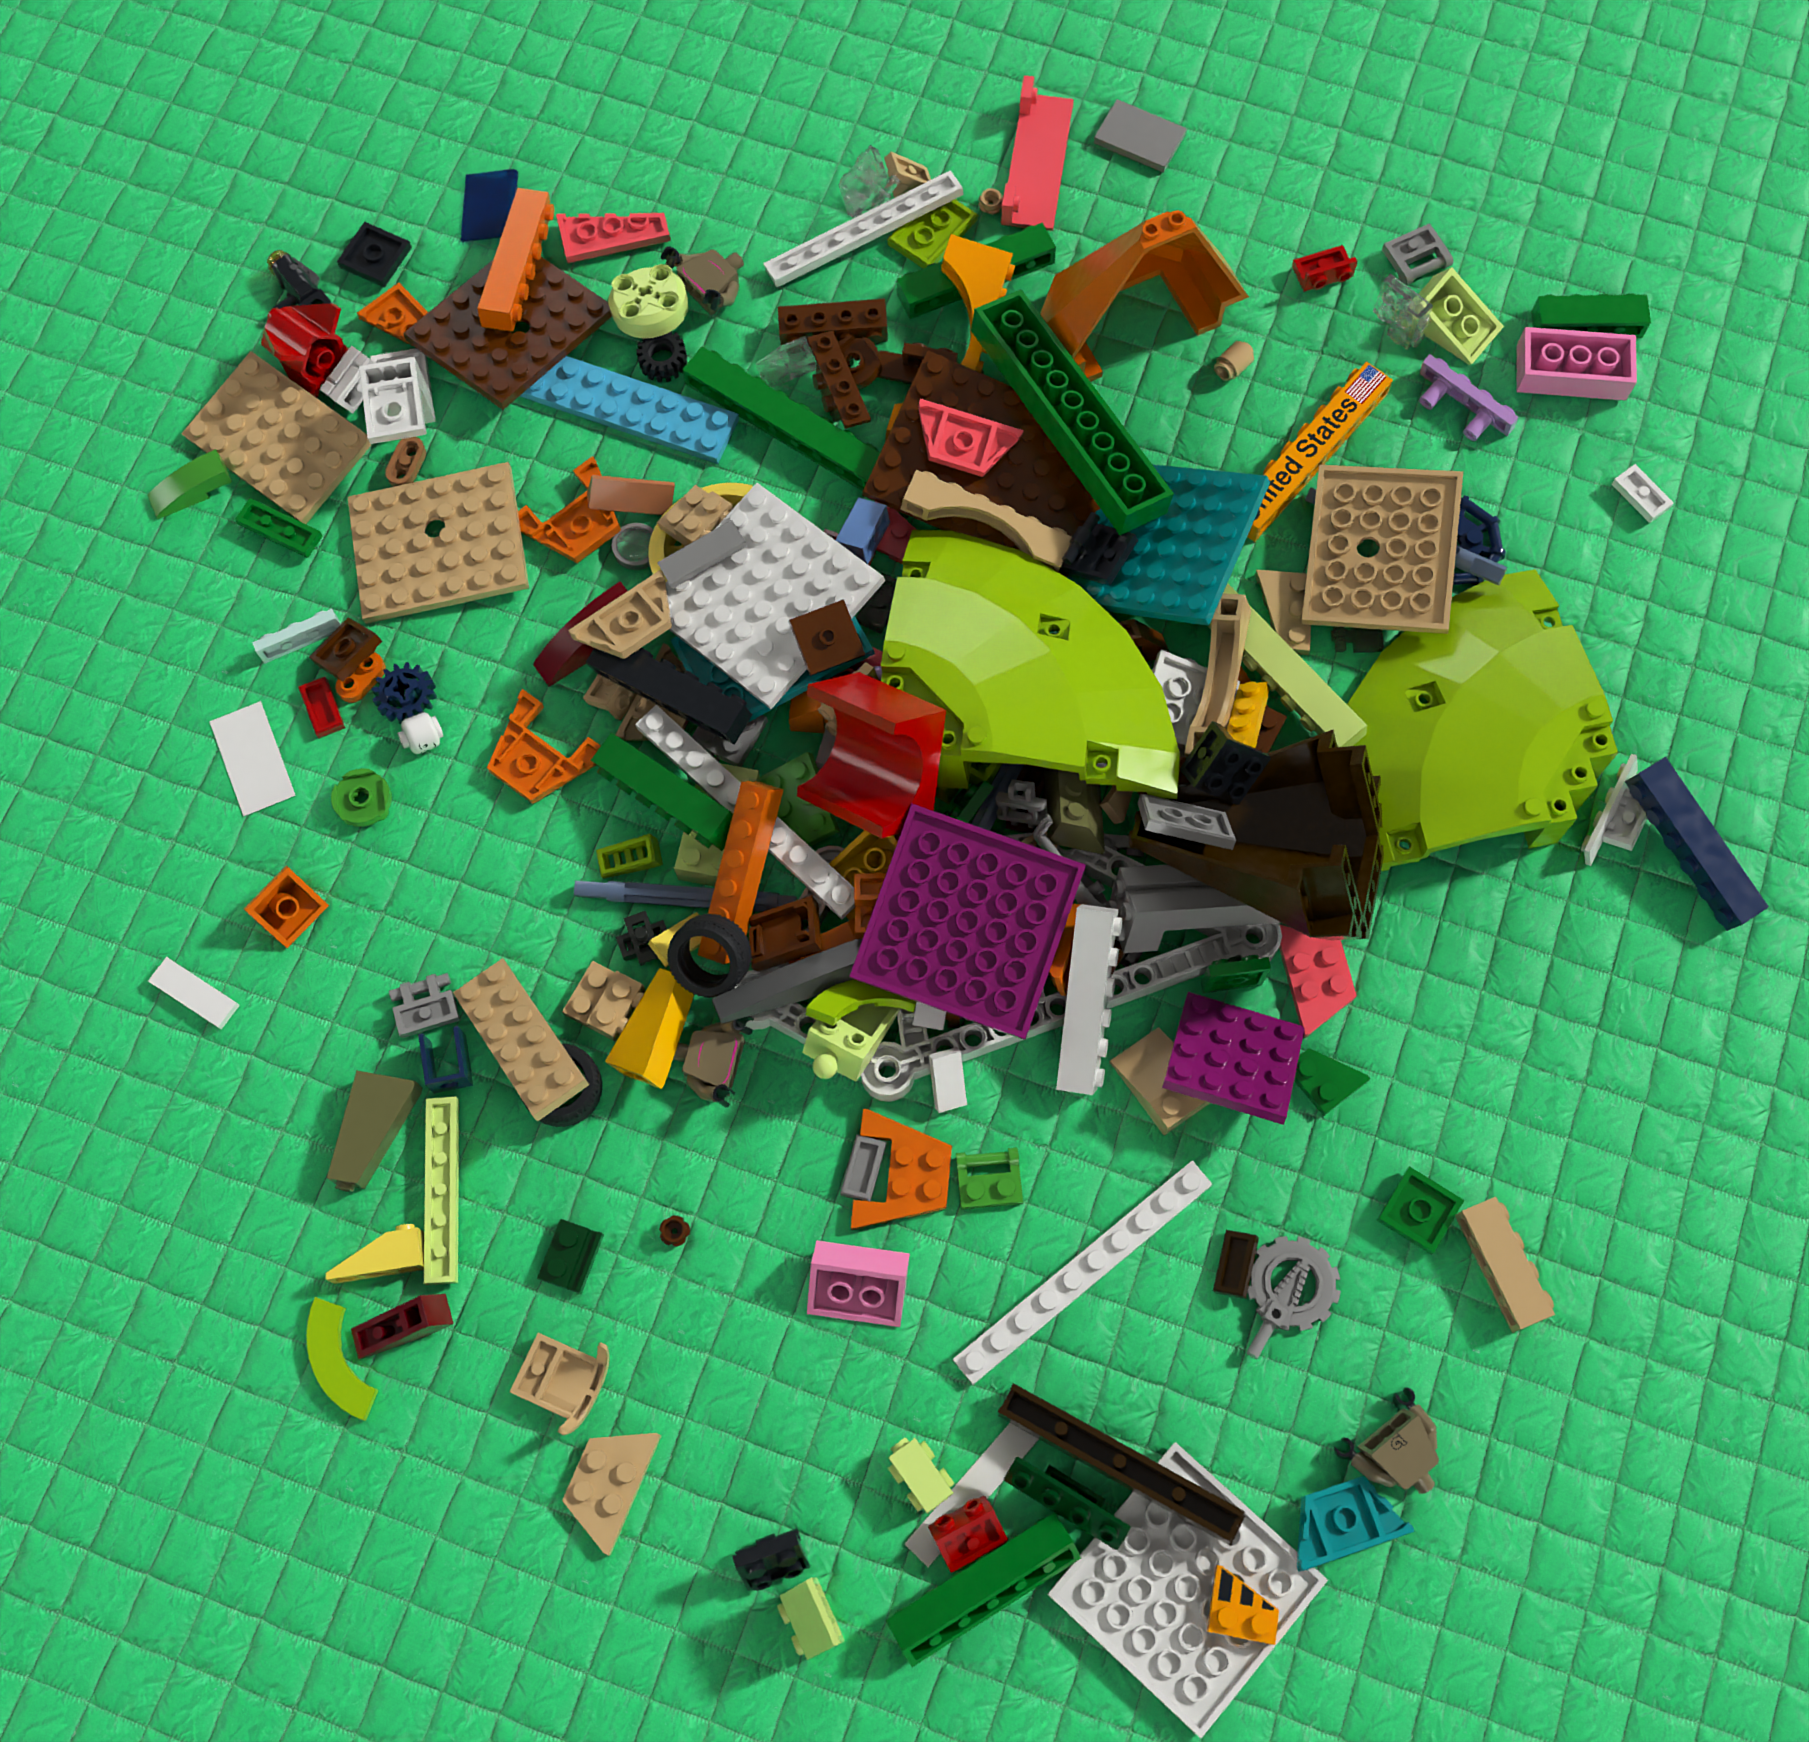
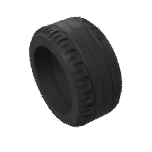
[667,914,752,998]
[521,1043,603,1127]

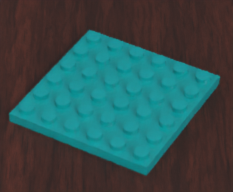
[1067,464,1270,626]

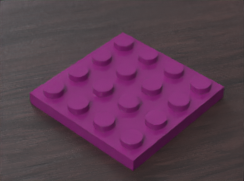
[1162,992,1305,1125]

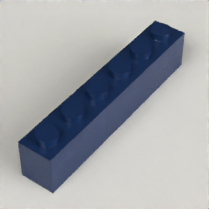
[1625,757,1769,931]

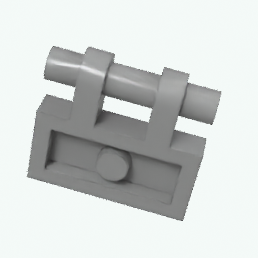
[389,973,460,1038]

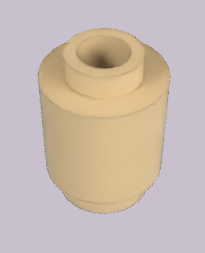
[1214,341,1254,381]

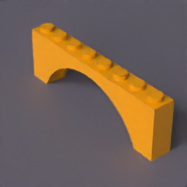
[885,234,1015,440]

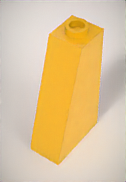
[605,968,694,1089]

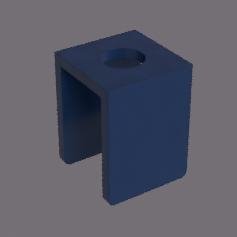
[418,1026,473,1094]

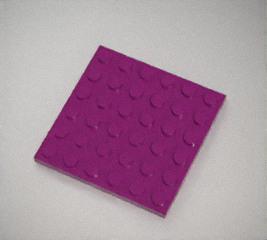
[849,804,1086,1040]

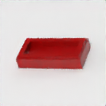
[298,676,345,739]

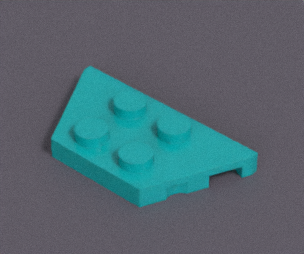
[1297,1476,1415,1572]

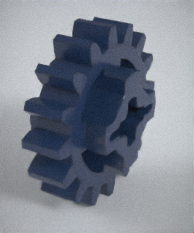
[372,662,437,724]

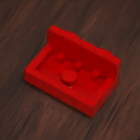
[1292,245,1358,292]

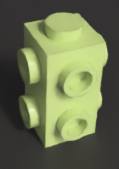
[888,1437,955,1514]

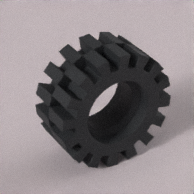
[637,331,687,383]

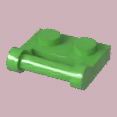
[956,1147,1023,1210]

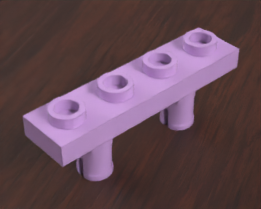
[1419,354,1518,441]

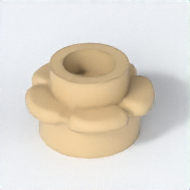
[979,188,1003,214]

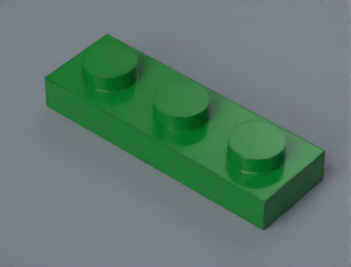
[235,498,323,558]

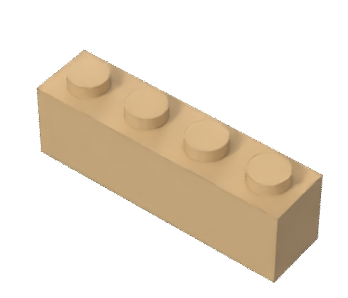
[1455,1197,1555,1333]

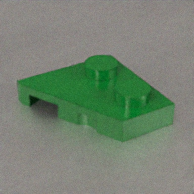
[1294,1048,1371,1116]

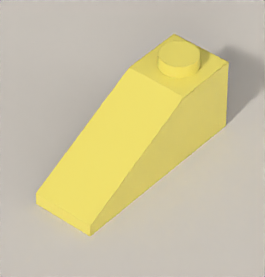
[325,1224,424,1284]

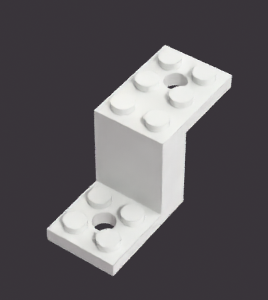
[359,348,435,444]

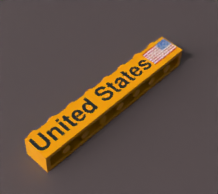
[1247,361,1393,542]

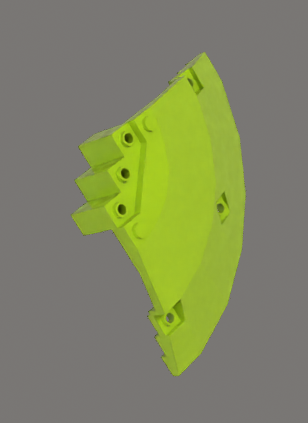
[881,530,1180,799]
[1347,569,1618,871]

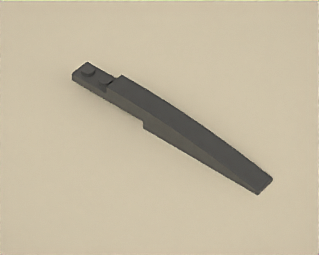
[712,939,863,1024]

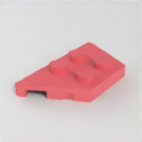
[918,398,1023,477]
[1279,925,1357,1037]

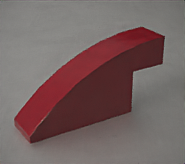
[533,581,627,687]

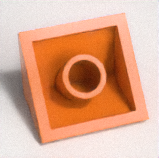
[244,866,329,948]

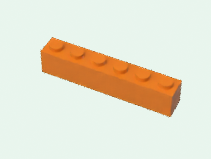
[477,188,554,332]
[697,781,784,964]

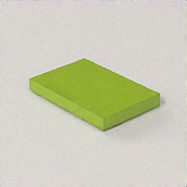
[888,199,978,269]

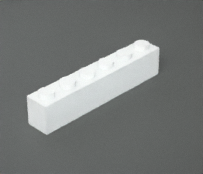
[1056,904,1122,1095]

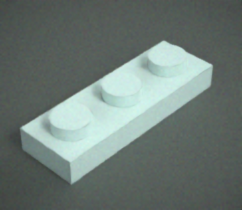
[252,609,341,664]

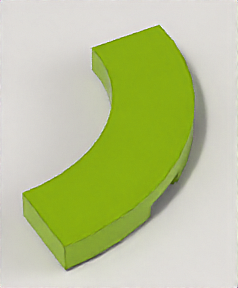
[805,980,917,1026]
[306,1297,379,1421]

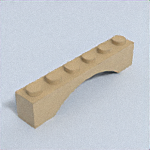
[901,470,1072,572]
[1184,594,1251,757]

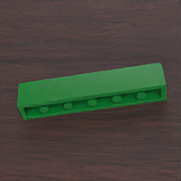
[897,223,1056,319]
[591,732,733,851]
[885,1513,1081,1667]

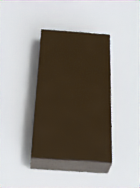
[1213,1230,1259,1299]

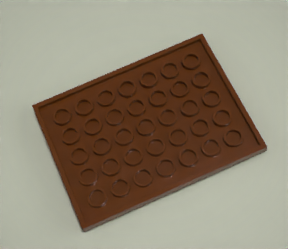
[862,350,1100,578]

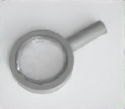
[612,523,653,570]

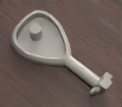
[1033,813,1107,907]

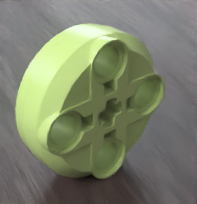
[608,264,688,338]

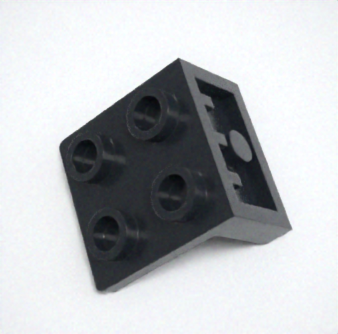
[1179,721,1271,805]

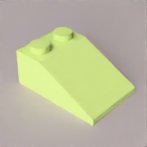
[1402,267,1504,365]
[777,1578,845,1660]

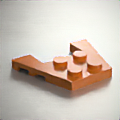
[518,456,621,563]
[487,689,601,804]
[851,1109,952,1230]

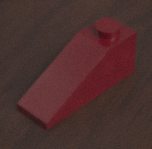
[351,1294,454,1359]

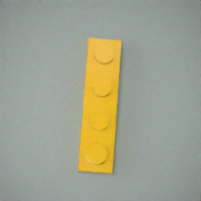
[1227,682,1269,748]

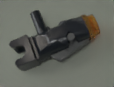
[267,250,333,309]

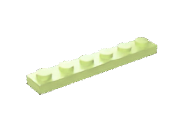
[424,1097,459,1285]

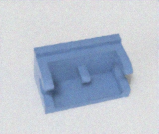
[835,497,890,564]

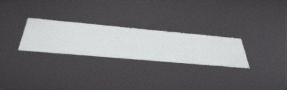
[904,1423,1039,1567]

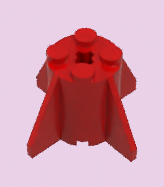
[261,304,349,398]

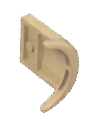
[510,1333,610,1435]

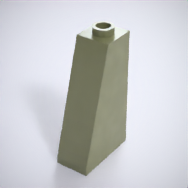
[327,1070,423,1192]

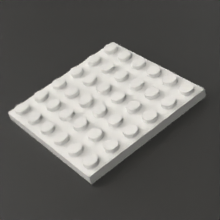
[666,483,885,709]
[1047,1442,1328,1738]

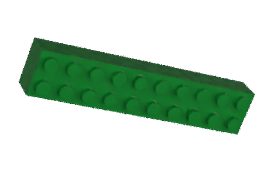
[971,289,1174,535]

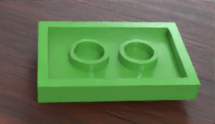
[760,752,841,847]

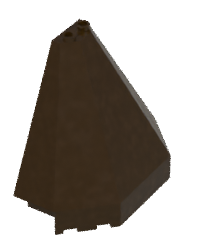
[1129,730,1384,940]

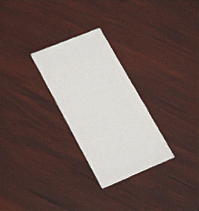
[209,701,296,816]

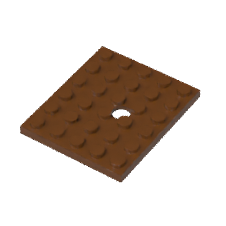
[403,257,612,410]

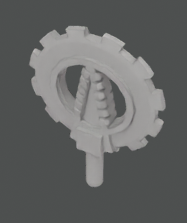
[1246,1236,1341,1359]

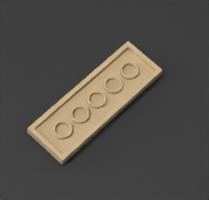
[453,958,589,1122]

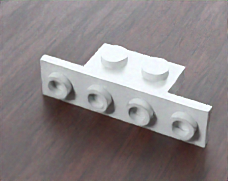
[1581,754,1647,866]

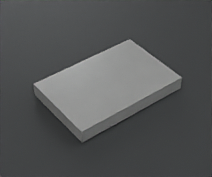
[1094,99,1187,173]
[1138,794,1236,850]

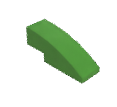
[148,449,232,519]

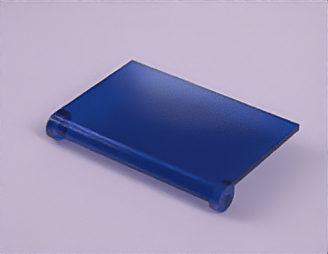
[461,169,519,242]

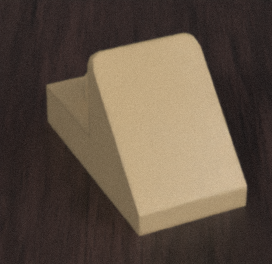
[884,152,931,198]

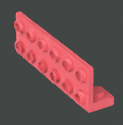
[1001,75,1074,231]

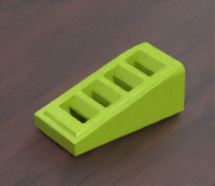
[596,834,663,879]

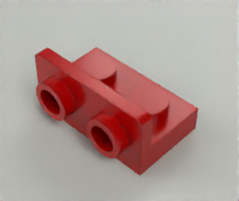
[928,1496,1008,1573]

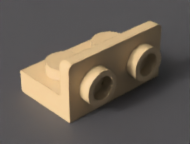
[583,675,637,720]

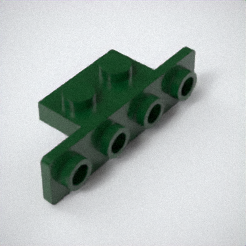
[1004,1457,1131,1550]

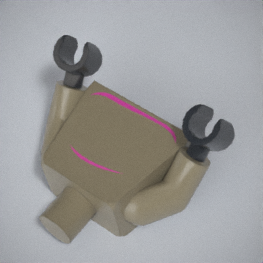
[660,247,744,316]
[673,1016,754,1108]
[1334,1387,1439,1494]

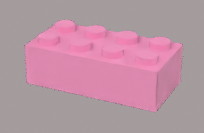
[1516,327,1637,401]

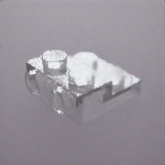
[1373,274,1433,350]

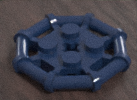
[1453,495,1506,585]

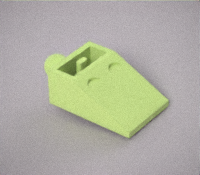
[802,1003,901,1082]

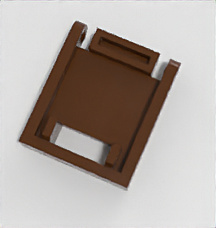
[749,895,822,972]

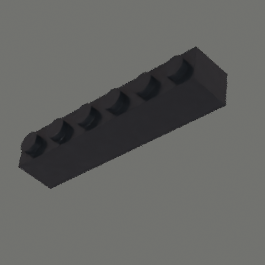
[585,648,752,745]

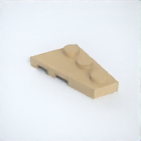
[1255,570,1311,655]

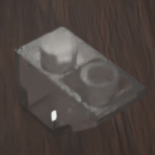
[755,337,816,388]

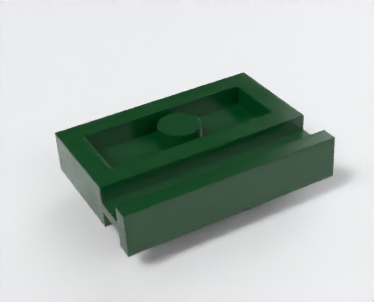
[537,1219,604,1294]

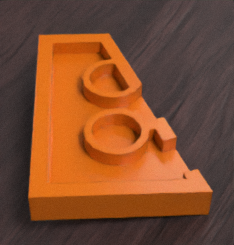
[357,282,428,347]

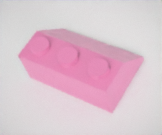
[807,1241,910,1327]

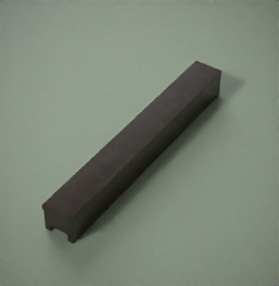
[998,1383,1245,1546]

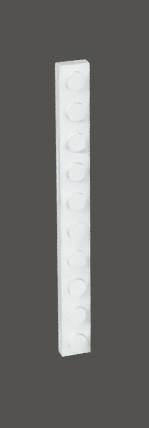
[635,705,855,919]
[953,1161,1213,1385]

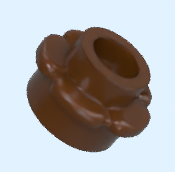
[659,1216,690,1247]

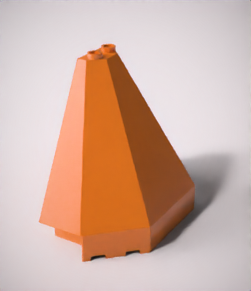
[1040,210,1249,382]

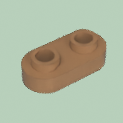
[385,437,426,487]

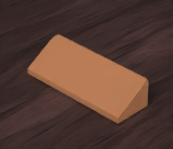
[587,475,675,515]

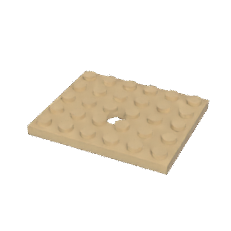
[348,462,529,624]
[1302,465,1463,634]

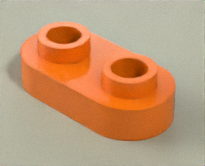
[335,652,386,703]

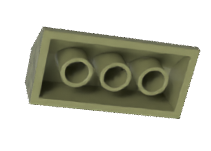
[1044,766,1105,855]

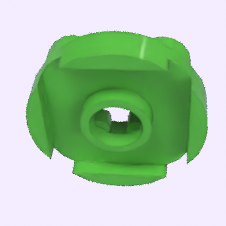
[331,769,392,827]

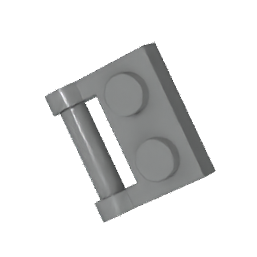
[1382,223,1453,286]

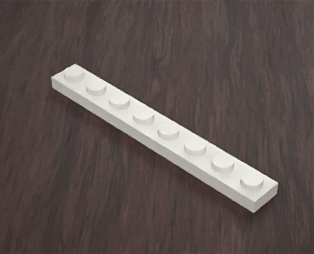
[764,170,964,288]

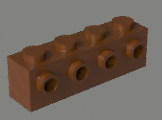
[778,299,888,350]

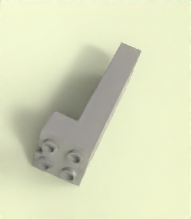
[1106,865,1281,953]

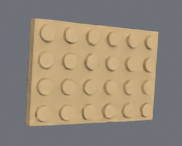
[182,351,372,524]

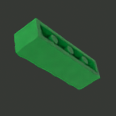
[1531,293,1651,338]

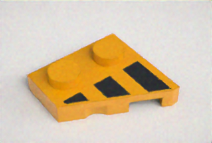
[1207,1565,1279,1645]

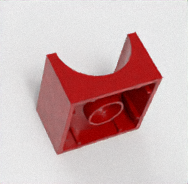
[797,672,946,839]

